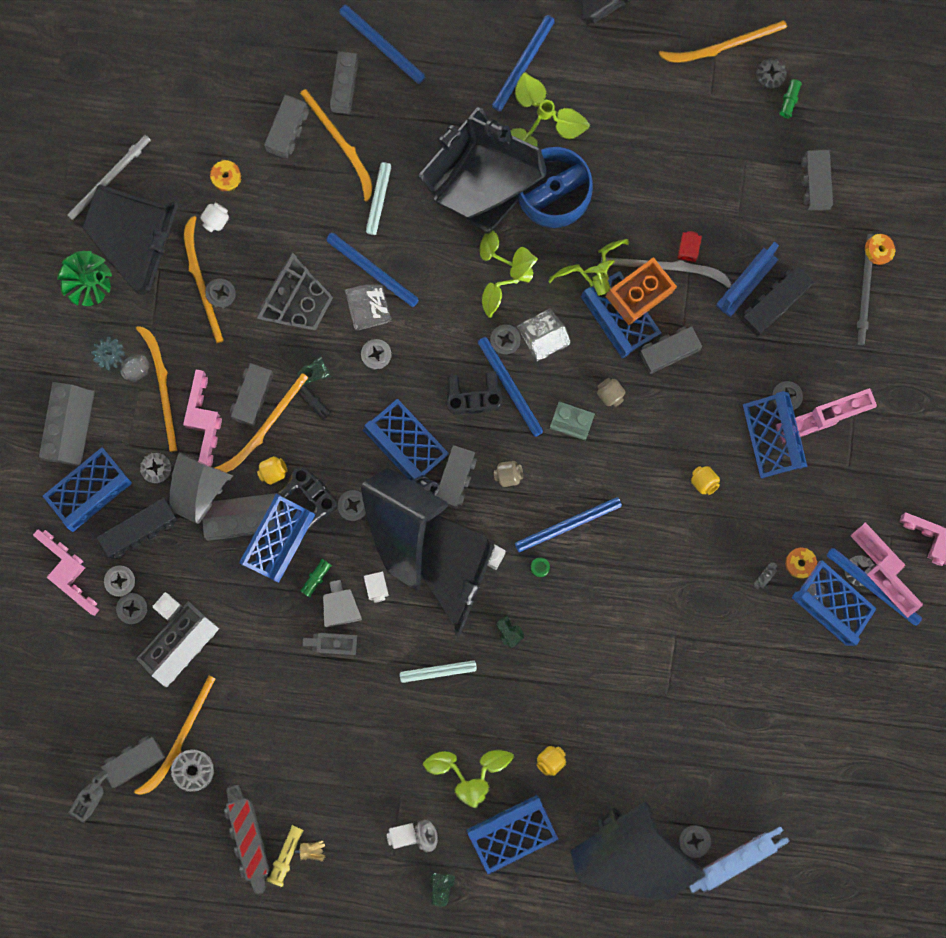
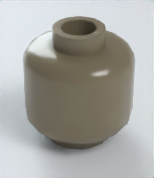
[597,378,625,407]
[494,461,523,487]

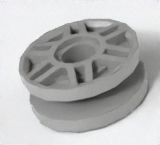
[171,750,214,791]

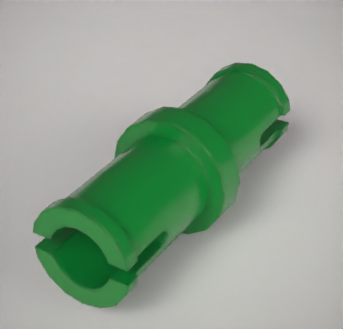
[780,79,802,118]
[300,559,332,597]

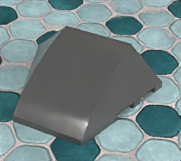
[256,253,333,331]
[170,452,233,524]

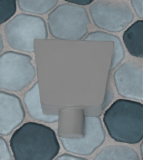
[323,580,362,628]

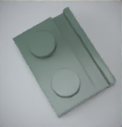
[550,402,595,441]

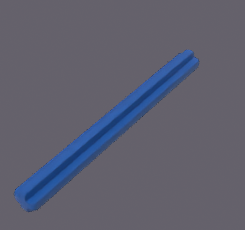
[340,5,425,84]
[493,15,554,111]
[326,233,419,307]
[478,337,543,437]
[515,497,622,552]
[827,548,922,625]

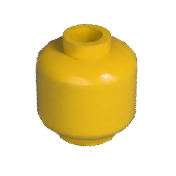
[257,456,287,484]
[691,466,720,495]
[537,746,566,775]

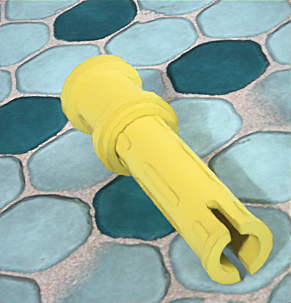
[266,825,303,887]

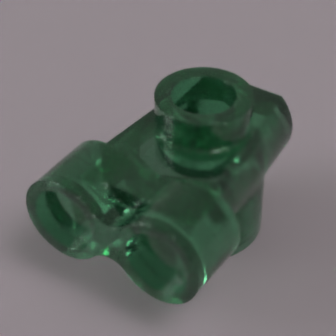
[298,356,331,385]
[495,615,524,648]
[430,873,455,906]

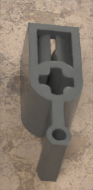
[69,770,108,822]

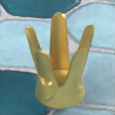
[295,840,325,861]

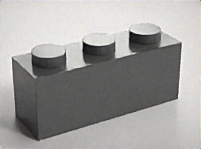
[330,51,358,114]
[264,95,309,159]
[801,150,833,211]
[639,326,702,375]
[230,363,274,427]
[436,445,477,509]
[101,736,166,788]

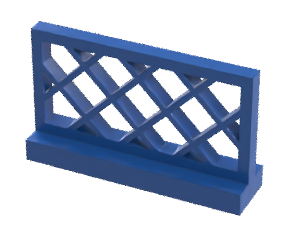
[716,242,779,318]
[581,271,661,358]
[743,391,808,478]
[363,399,449,481]
[43,447,132,532]
[239,494,315,583]
[792,561,877,646]
[466,795,558,874]

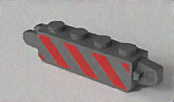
[224,785,270,894]

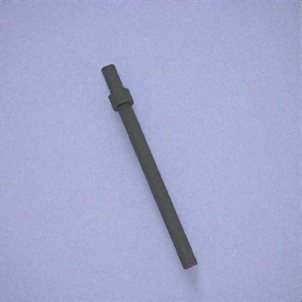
[857,234,874,345]

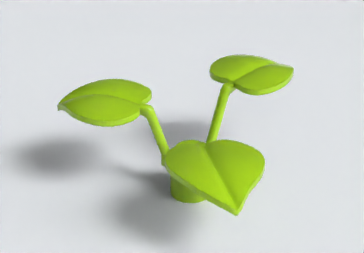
[511,73,590,147]
[480,231,538,318]
[549,239,629,296]
[423,750,514,808]

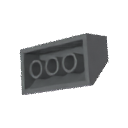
[39,382,95,466]
[202,493,284,541]
[136,601,219,688]

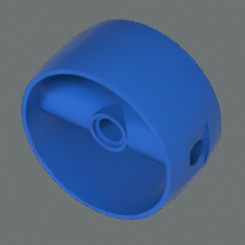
[518,147,593,228]

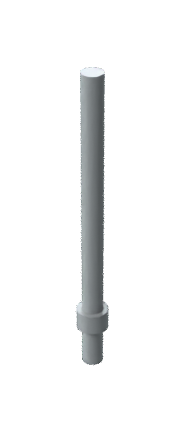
[68,135,150,220]

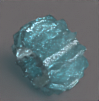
[92,337,125,370]

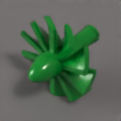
[57,251,112,306]

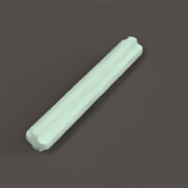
[366,162,391,235]
[400,661,477,682]

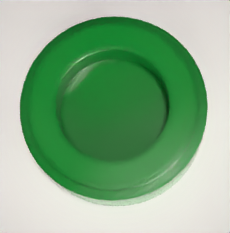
[531,558,550,577]

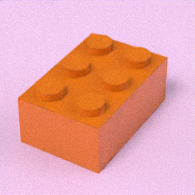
[606,257,677,325]

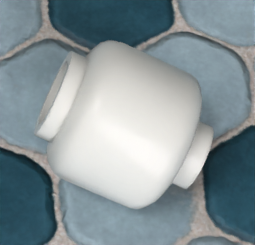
[201,203,229,232]

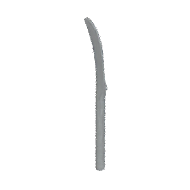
[601,257,731,288]

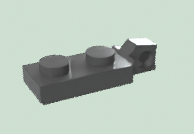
[303,633,357,655]

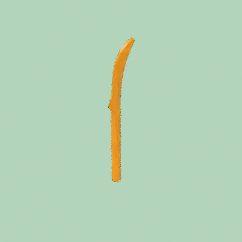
[659,21,786,62]
[300,89,372,202]
[184,216,224,343]
[136,327,177,452]
[215,373,308,473]
[134,676,215,794]

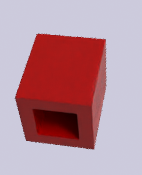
[677,231,702,263]

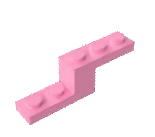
[183,370,222,466]
[776,388,877,444]
[899,513,946,566]
[851,522,923,618]
[33,530,99,616]

